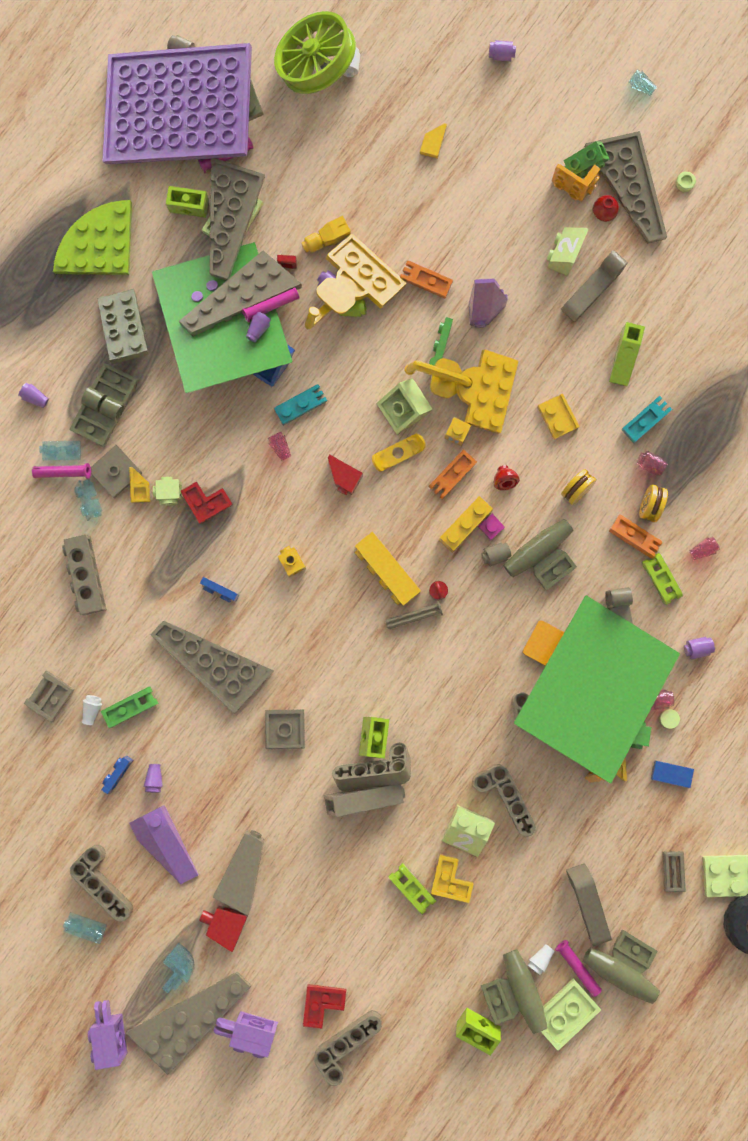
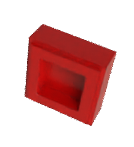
[277,255,297,269]

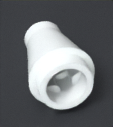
[82,695,102,725]
[527,944,555,975]

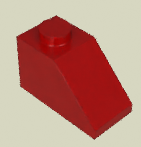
[328,454,363,496]

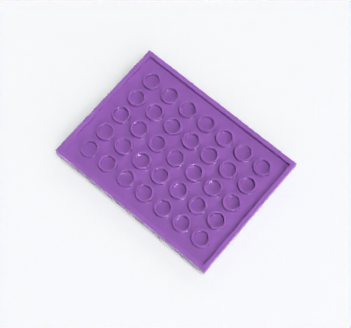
[103,43,252,165]

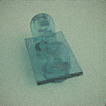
[39,441,81,461]
[74,479,102,521]
[63,912,107,944]

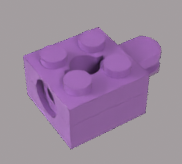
[88,1000,128,1070]
[214,1011,278,1058]

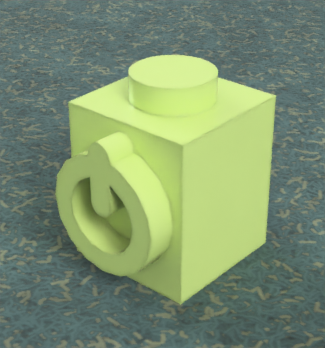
[153,477,182,506]

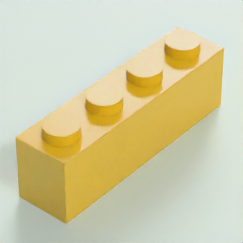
[354,531,421,606]

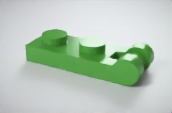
[429,317,453,366]
[101,687,159,728]

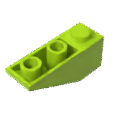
[609,322,645,386]

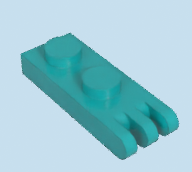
[274,384,328,426]
[621,396,673,443]

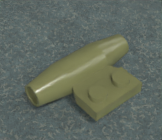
[503,519,577,590]
[583,930,660,1004]
[481,949,548,1034]

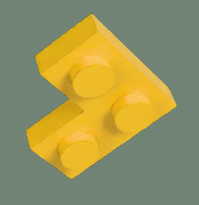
[431,854,474,903]

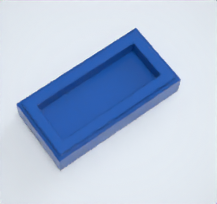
[651,760,694,788]

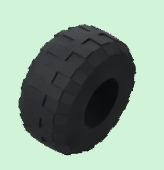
[723,894,748,954]

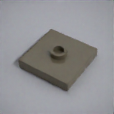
[91,445,142,498]
[265,709,305,749]

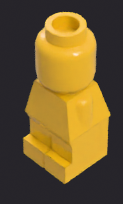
[301,215,351,253]

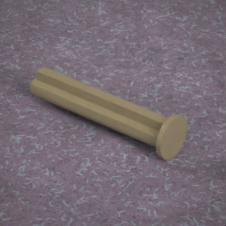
[386,601,443,629]

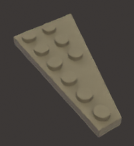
[584,131,667,244]
[210,158,265,281]
[179,251,302,336]
[150,621,274,714]
[126,972,251,1075]

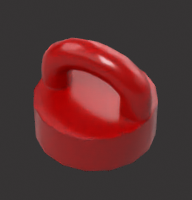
[429,581,448,600]

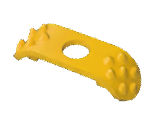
[372,433,426,472]

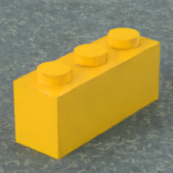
[439,496,493,553]

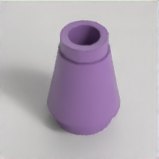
[246,312,271,343]
[18,383,49,408]
[143,764,163,793]

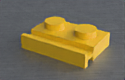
[537,393,580,440]

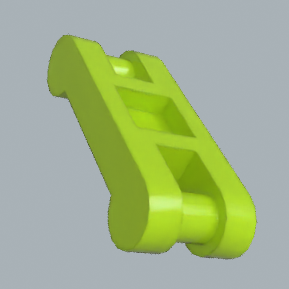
[642,553,683,605]
[388,863,437,915]

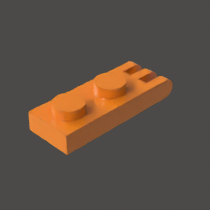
[400,261,453,299]
[428,449,477,499]
[609,514,662,558]

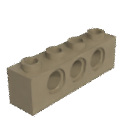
[62,534,107,615]

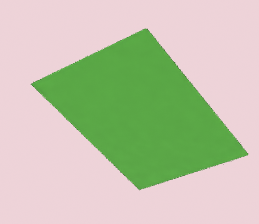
[152,242,293,393]
[514,595,680,783]

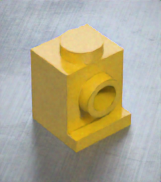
[278,546,306,577]

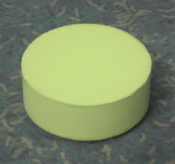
[676,172,696,192]
[659,709,680,729]

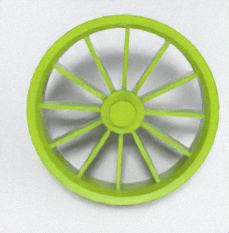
[274,11,356,94]

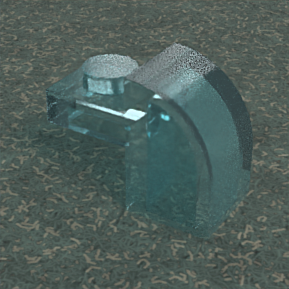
[162,943,195,993]

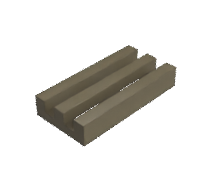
[663,851,686,892]

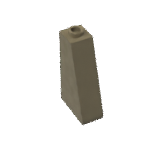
[324,784,405,817]
[213,830,264,916]

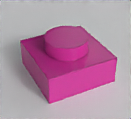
[478,513,505,541]

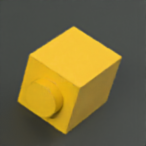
[444,417,471,447]

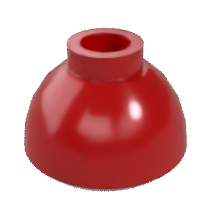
[593,195,619,222]
[493,465,520,490]

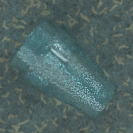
[628,69,657,96]

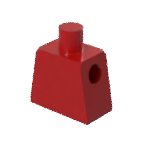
[199,906,249,952]

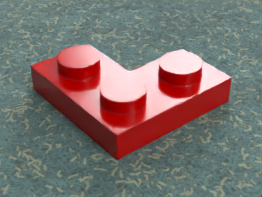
[180,481,233,524]
[303,984,347,1029]

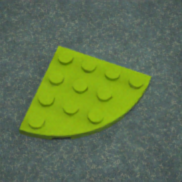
[53,200,132,275]

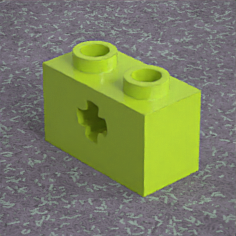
[166,186,209,218]
[359,717,389,759]
[456,1008,501,1056]

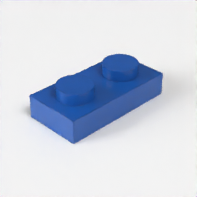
[200,577,239,603]
[101,756,133,794]

